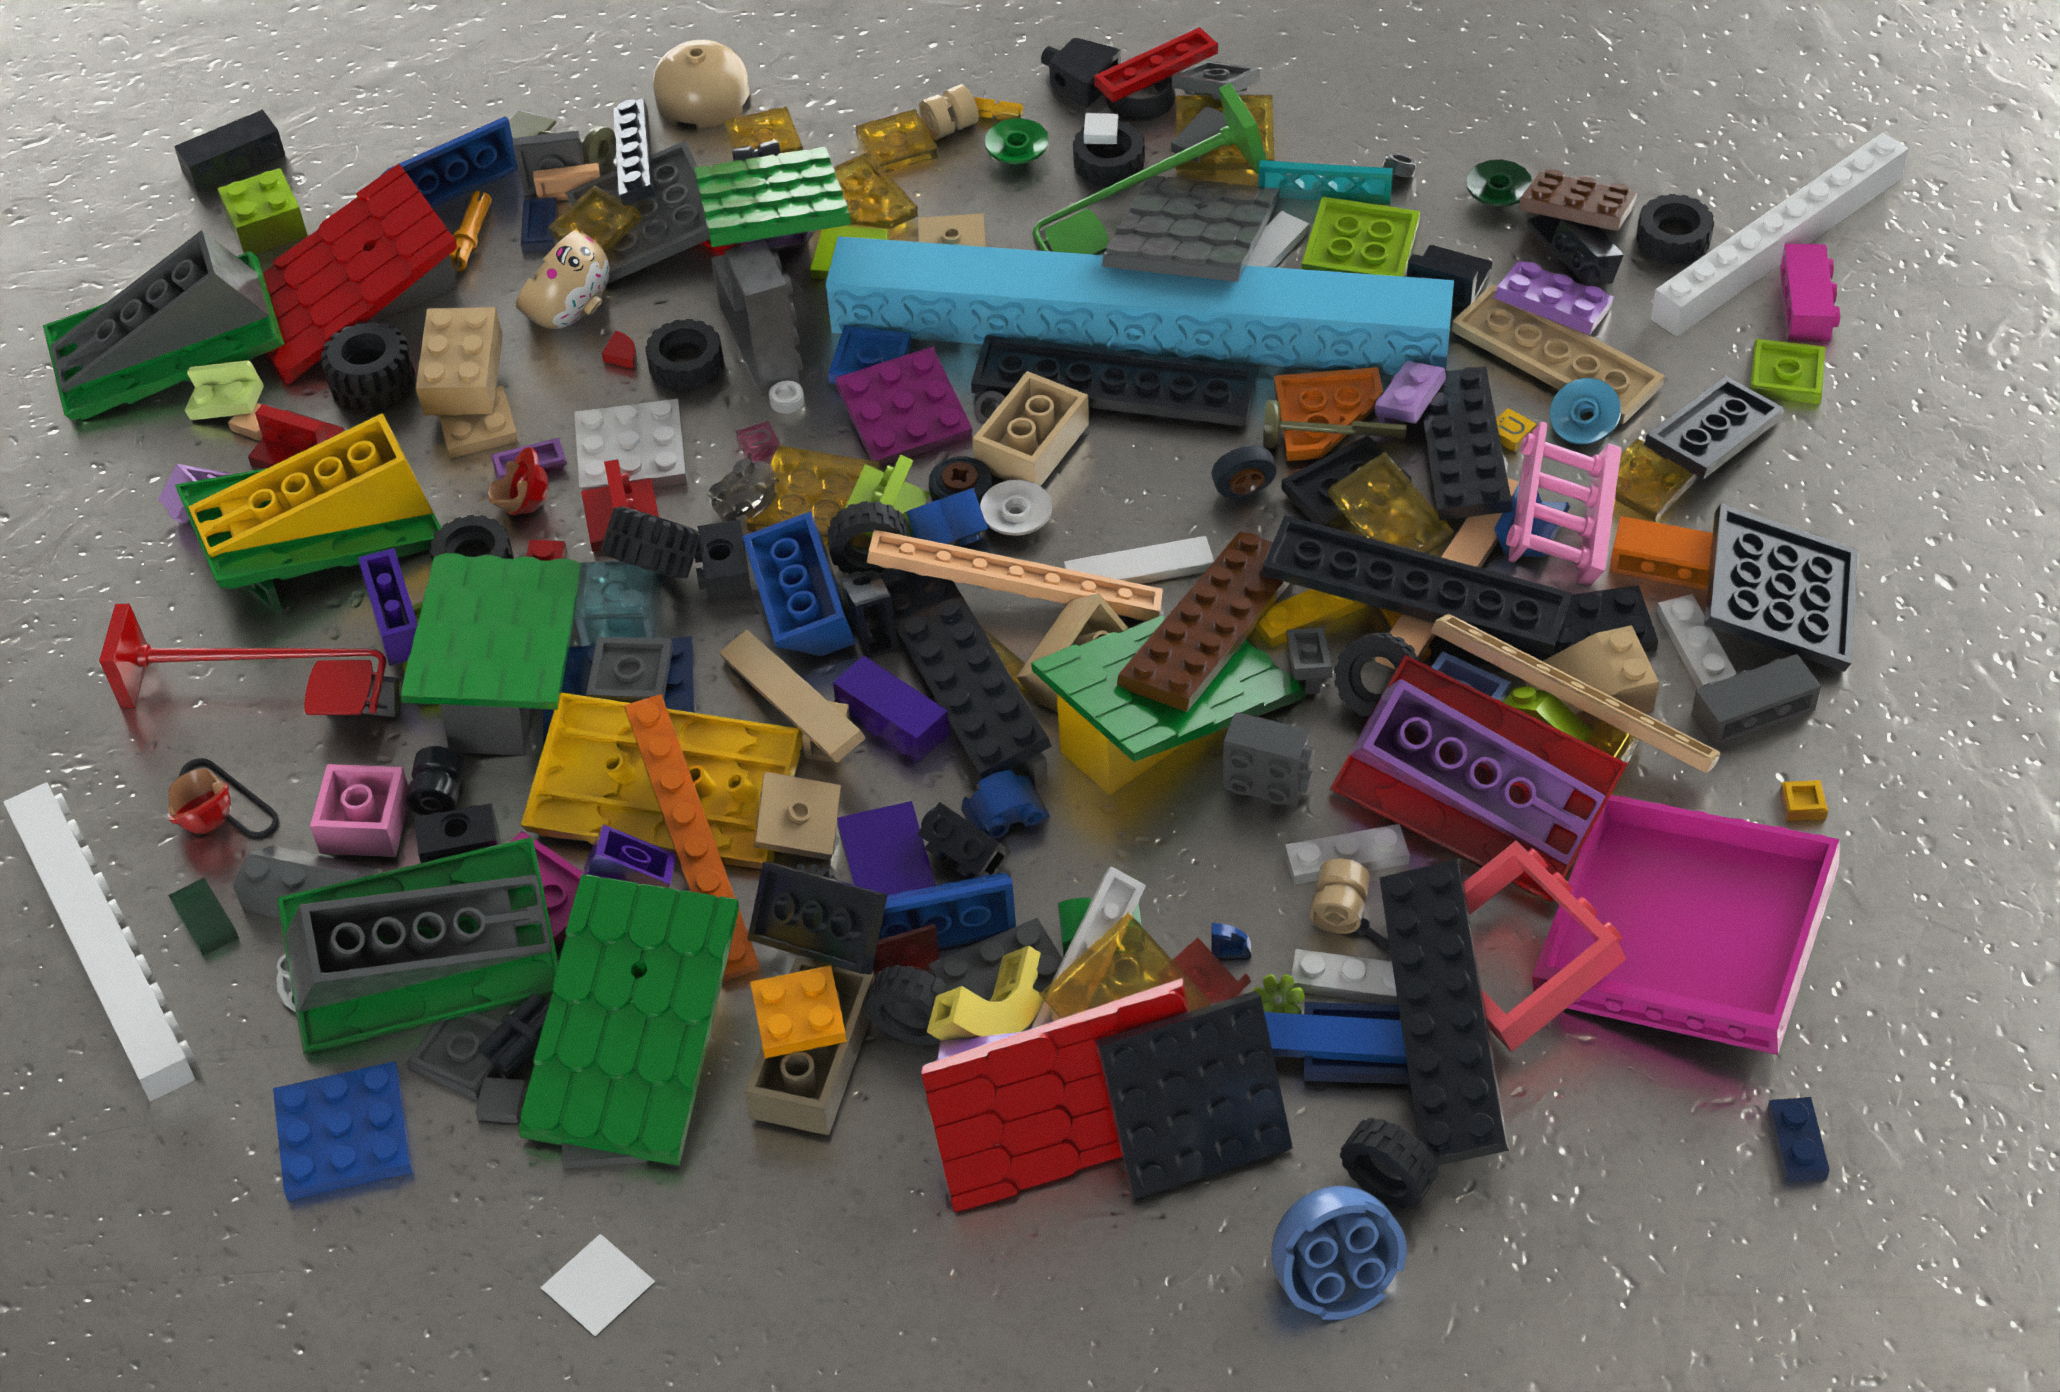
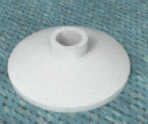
[980,480,1052,536]

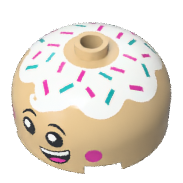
[516,230,610,329]

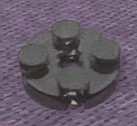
[708,458,780,522]

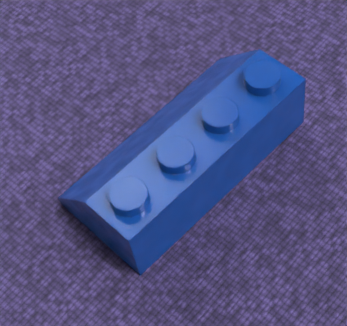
[381,116,518,208]
[742,511,856,656]
[874,872,1016,962]

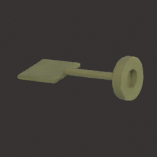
[509,111,616,172]
[1263,399,1406,449]

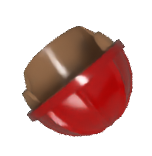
[488,447,549,516]
[167,768,231,834]

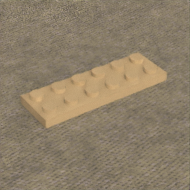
[1451,284,1665,425]

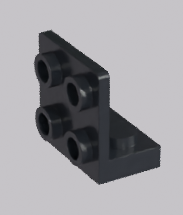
[1407,245,1492,309]

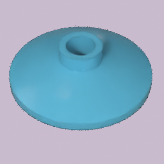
[1550,378,1621,445]

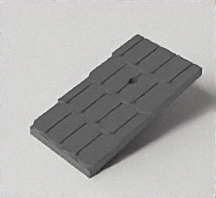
[1102,176,1280,282]

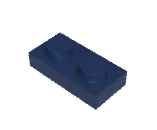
[1767,1097,1830,1182]

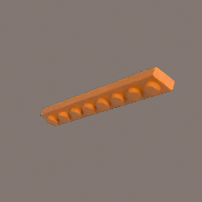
[624,694,760,982]

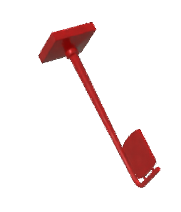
[99,603,386,715]

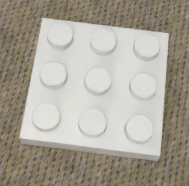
[574,399,687,497]

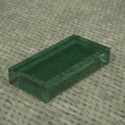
[168,877,239,956]

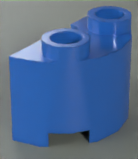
[961,770,1050,839]

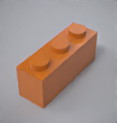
[1609,516,1713,591]

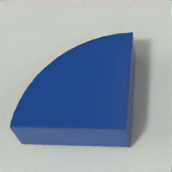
[1211,923,1252,958]

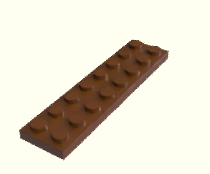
[1117,531,1290,712]

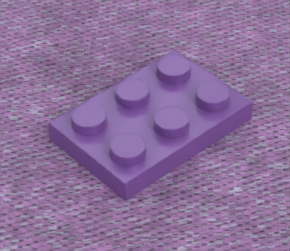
[1494,261,1614,335]

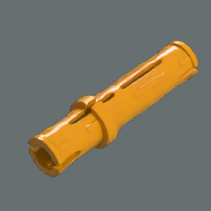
[450,191,492,272]

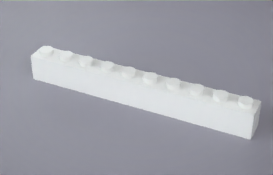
[1651,132,1909,337]
[3,782,196,1102]

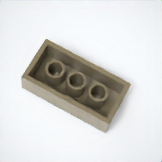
[744,956,875,1135]

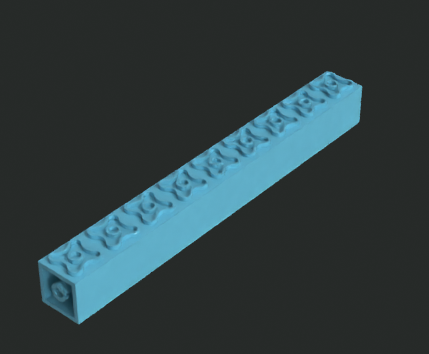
[826,236,1454,375]

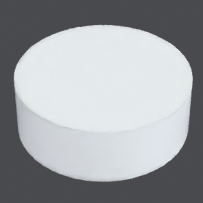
[769,380,804,414]

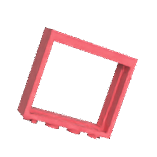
[1464,841,1626,1052]

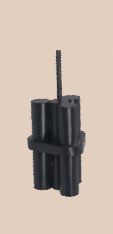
[477,993,549,1079]

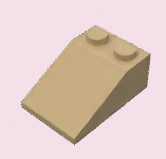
[1520,625,1659,725]

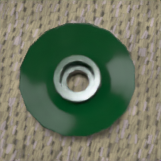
[1466,159,1532,207]

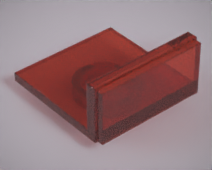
[873,924,939,976]
[1153,937,1252,1011]

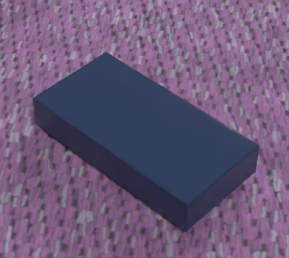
[521,197,558,253]

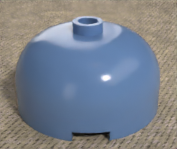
[1271,1186,1407,1320]

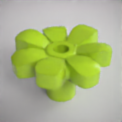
[1253,974,1305,1014]

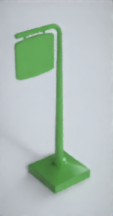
[1032,83,1266,255]

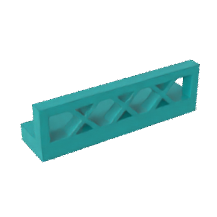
[1258,160,1393,205]

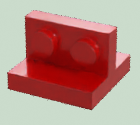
[248,404,345,469]
[581,459,659,552]

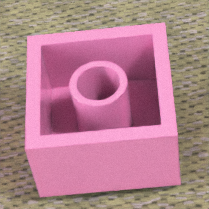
[310,764,409,857]

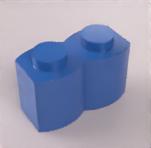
[902,488,988,547]

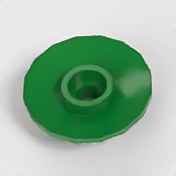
[985,118,1049,164]

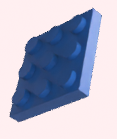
[273,1061,413,1201]

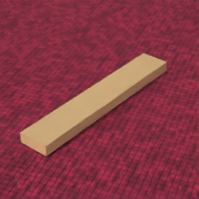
[719,629,866,763]

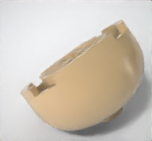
[653,40,750,129]

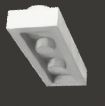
[1656,594,1737,689]
[1285,824,1410,885]
[1291,949,1398,1005]

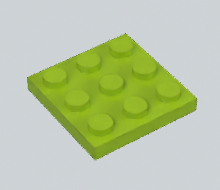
[1301,197,1420,277]

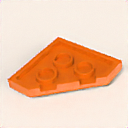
[1274,367,1383,461]

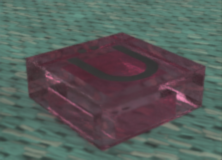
[736,421,781,463]

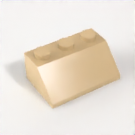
[1016,593,1128,712]

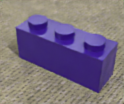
[358,548,418,666]
[833,655,950,762]

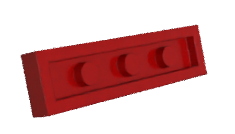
[1094,27,1218,102]

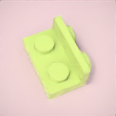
[185,360,264,420]

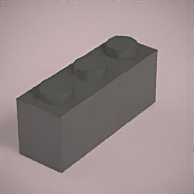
[1691,654,1821,746]

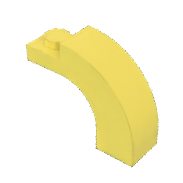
[927,946,1044,1041]

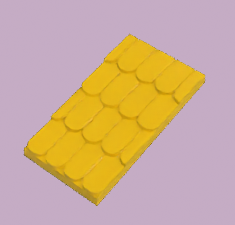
[520,693,803,869]

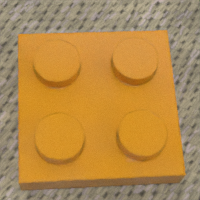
[750,965,847,1058]

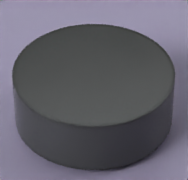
[1383,153,1418,177]

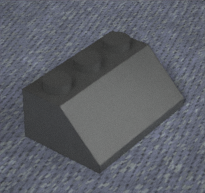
[233,845,382,919]

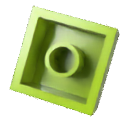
[217,168,308,254]

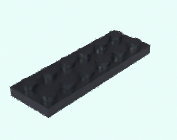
[1422,366,1512,520]
[1429,585,1658,673]

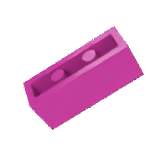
[1780,244,1840,341]

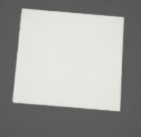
[540,1234,655,1337]

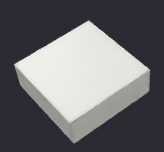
[1084,113,1118,144]

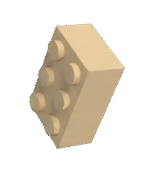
[416,307,503,415]
[973,371,1089,486]

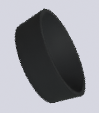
[1106,75,1176,120]

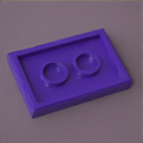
[837,801,936,895]

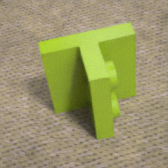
[845,454,930,538]

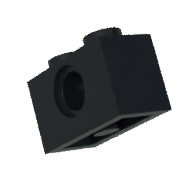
[695,520,752,603]
[414,803,500,863]

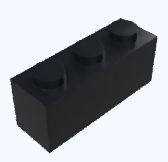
[174,109,285,192]

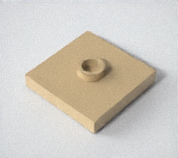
[918,213,986,247]
[754,772,841,861]

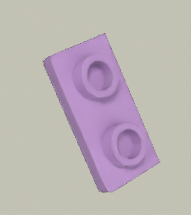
[1375,361,1446,424]

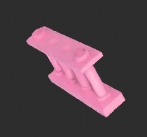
[1506,421,1622,587]

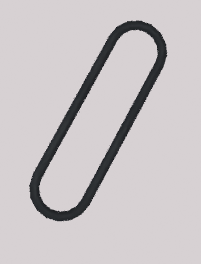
[179,758,278,838]

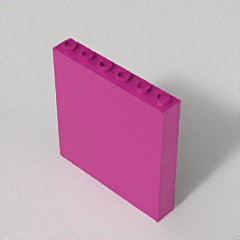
[1532,795,1839,1055]

